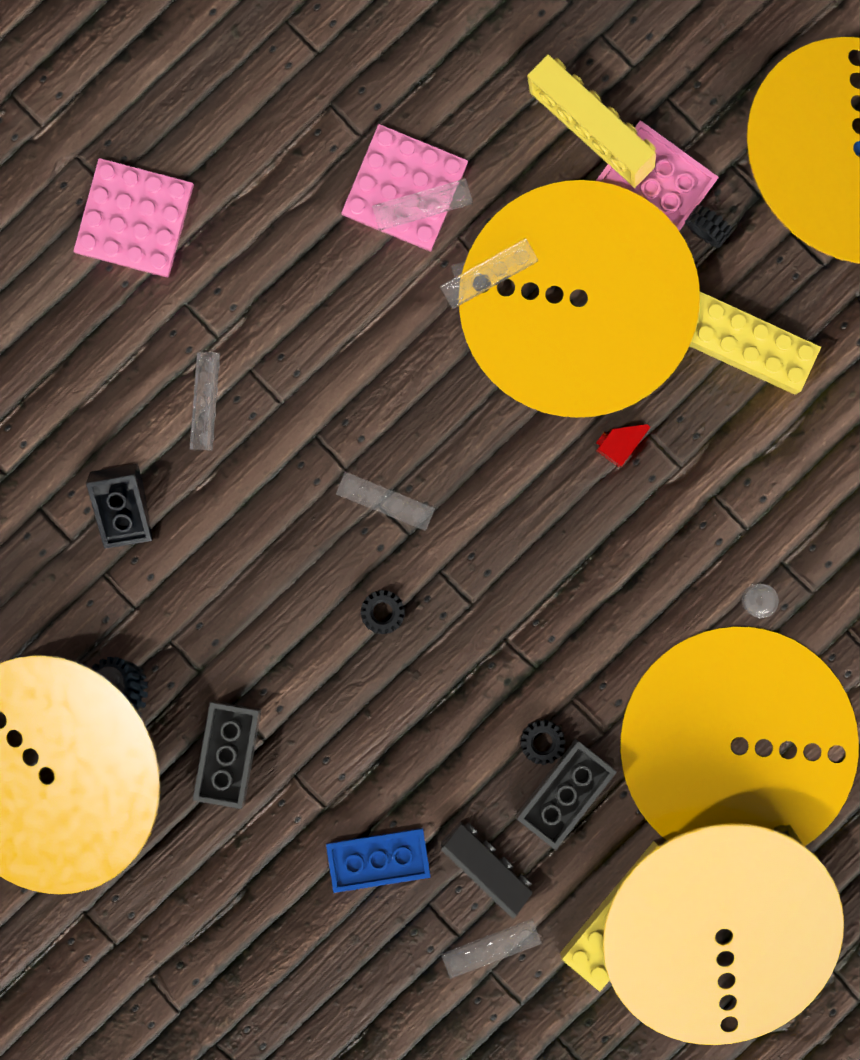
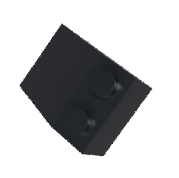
[86,463,152,549]

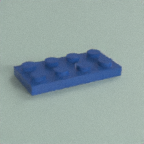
[326,828,431,893]

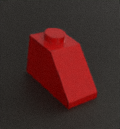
[596,424,650,468]

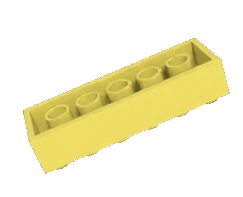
[527,55,656,188]
[690,292,821,394]
[560,841,660,991]

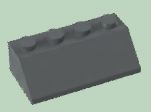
[441,821,532,919]

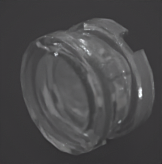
[741,583,779,618]

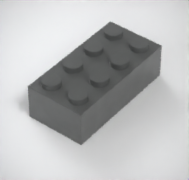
[193,701,262,809]
[515,739,617,850]

